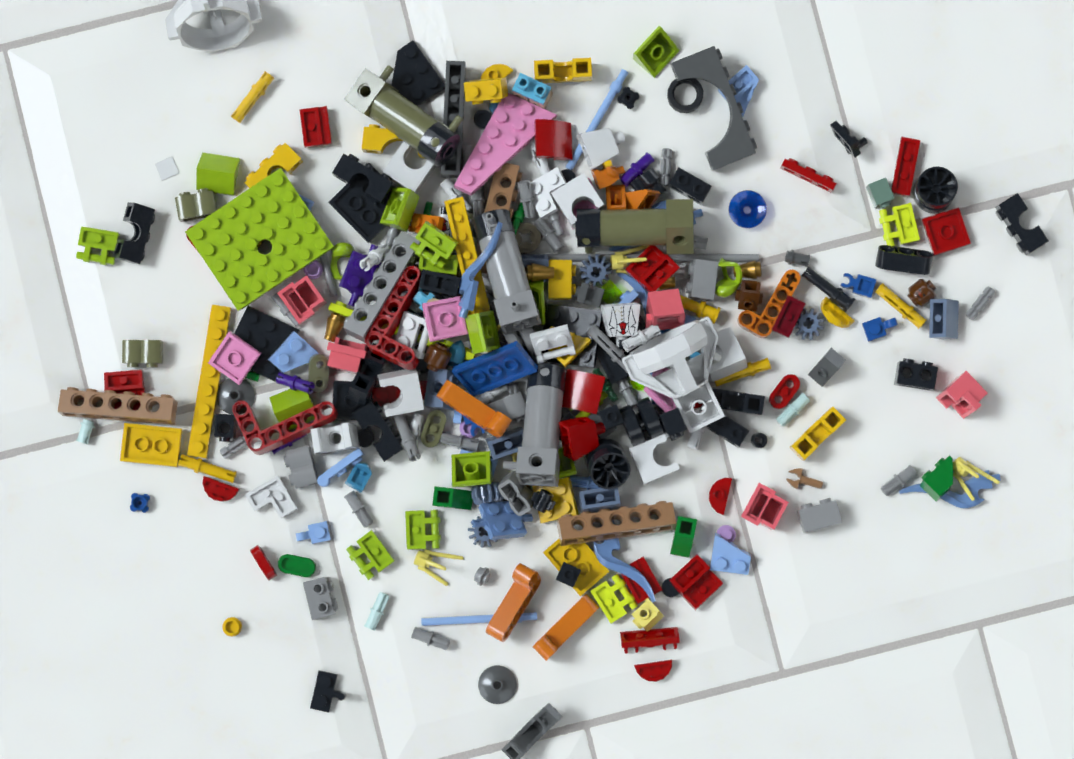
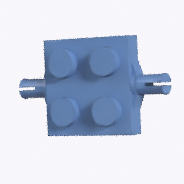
[471,501,533,540]

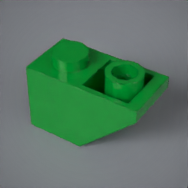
[920,455,953,502]
[432,486,473,510]
[670,516,697,558]

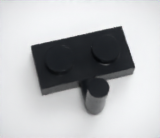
[830,121,868,158]
[310,670,347,713]

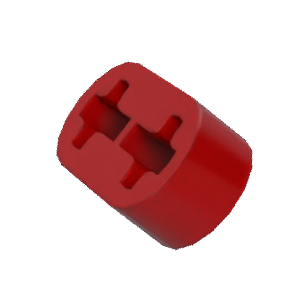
[250,545,277,580]

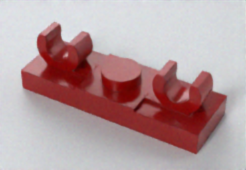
[620,627,680,654]

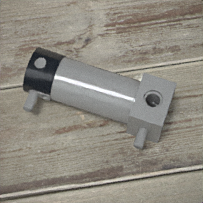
[472,209,542,334]
[503,363,566,487]

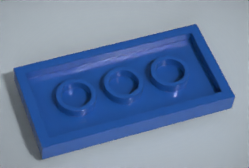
[452,341,538,397]

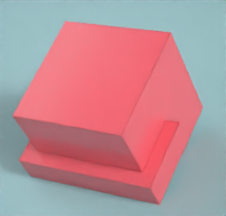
[277,275,327,325]
[645,289,685,330]
[327,337,368,374]
[936,371,988,419]
[741,483,789,530]

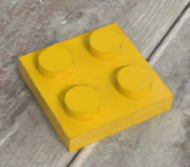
[532,477,579,523]

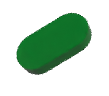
[278,554,316,577]

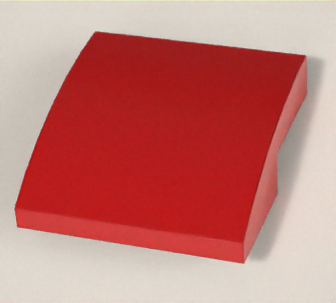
[534,119,573,161]
[625,245,680,292]
[562,369,605,415]
[104,370,145,410]
[669,554,723,611]

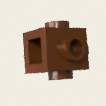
[735,280,763,312]

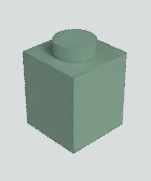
[866,178,895,209]

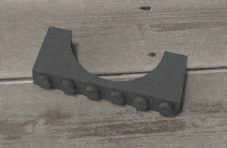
[670,46,757,170]

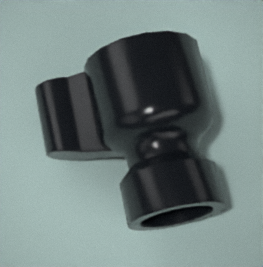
[630,168,667,196]

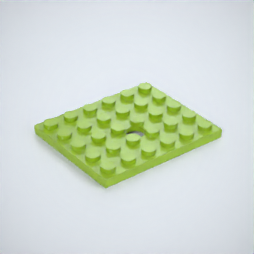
[185,168,334,311]

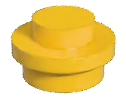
[222,617,242,637]

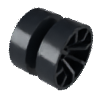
[914,166,958,213]
[619,397,664,447]
[584,438,631,489]

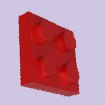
[922,207,971,256]

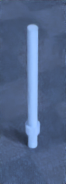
[565,69,628,170]
[421,612,537,626]

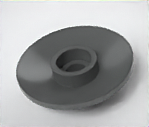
[217,378,255,415]
[478,665,517,704]

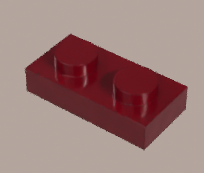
[771,295,806,339]

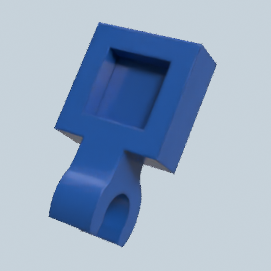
[862,317,898,342]

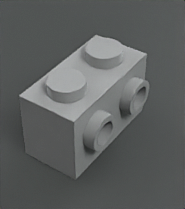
[686,259,718,301]
[797,498,842,533]
[303,577,338,620]

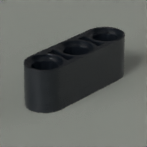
[875,245,934,275]

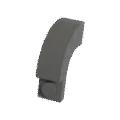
[501,703,563,759]

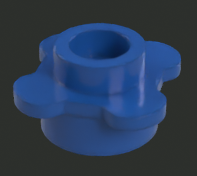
[130,493,150,513]

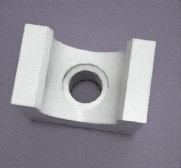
[382,141,436,194]
[551,172,605,229]
[698,326,747,382]
[377,368,424,417]
[310,423,360,454]
[629,433,680,485]

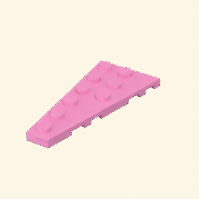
[454,93,557,196]

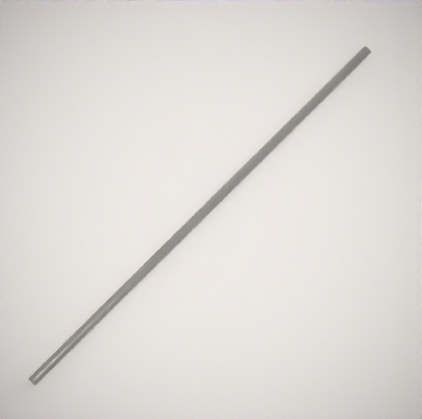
[382,253,759,262]

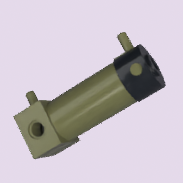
[344,65,463,167]
[575,199,694,254]

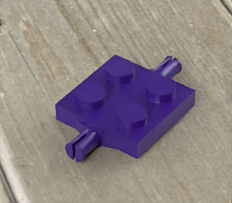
[339,244,382,307]

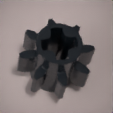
[530,489,556,513]

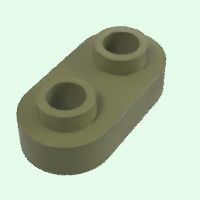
[308,354,329,393]
[421,410,447,448]

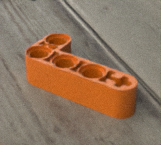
[737,269,800,338]
[436,380,512,438]
[486,563,541,642]
[532,594,599,661]

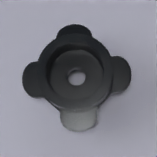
[617,87,640,109]

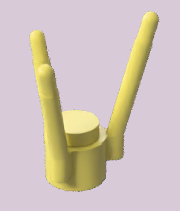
[610,245,650,274]
[953,457,1000,501]
[414,549,464,586]

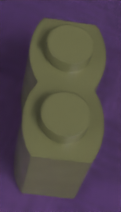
[175,188,217,222]
[122,340,163,368]

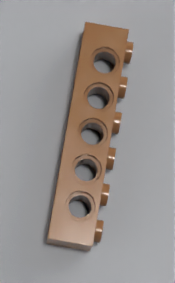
[476,163,523,278]
[57,387,178,425]
[557,501,677,546]

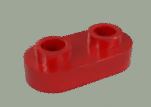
[769,374,800,409]

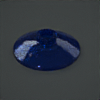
[728,190,767,228]

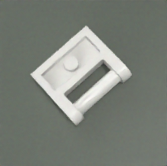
[395,311,429,359]
[530,324,576,364]

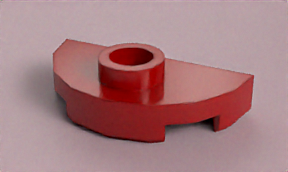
[202,476,240,502]
[709,478,732,515]
[634,659,672,682]

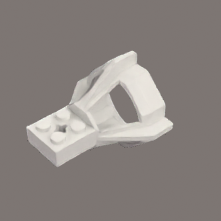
[165,0,262,53]
[622,317,725,433]

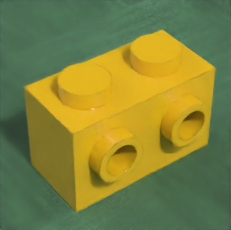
[464,77,508,105]
[548,260,576,300]

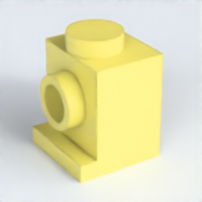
[631,598,664,632]

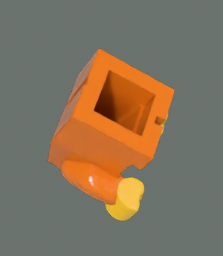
[591,160,625,189]

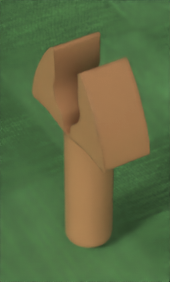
[786,468,823,489]

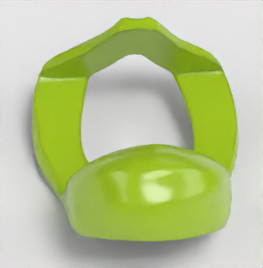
[331,242,355,280]
[715,258,742,298]

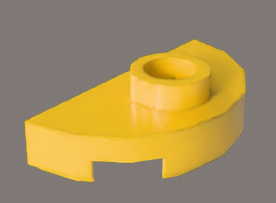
[481,64,513,79]
[821,297,855,328]

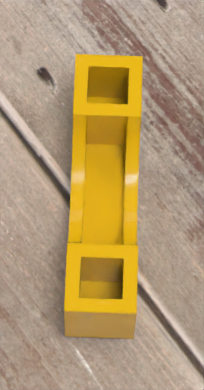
[362,124,426,159]

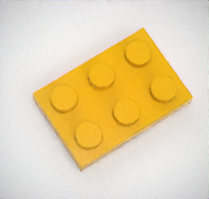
[120,423,182,467]
[543,539,610,596]

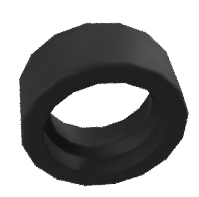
[667,78,704,113]

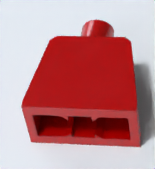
[558,417,605,461]

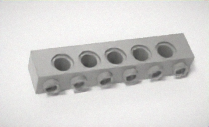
[343,231,421,343]

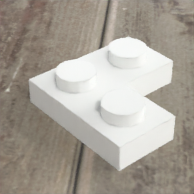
[530,167,567,219]
[245,475,298,518]

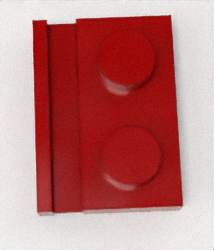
[299,106,332,148]
[621,556,662,604]

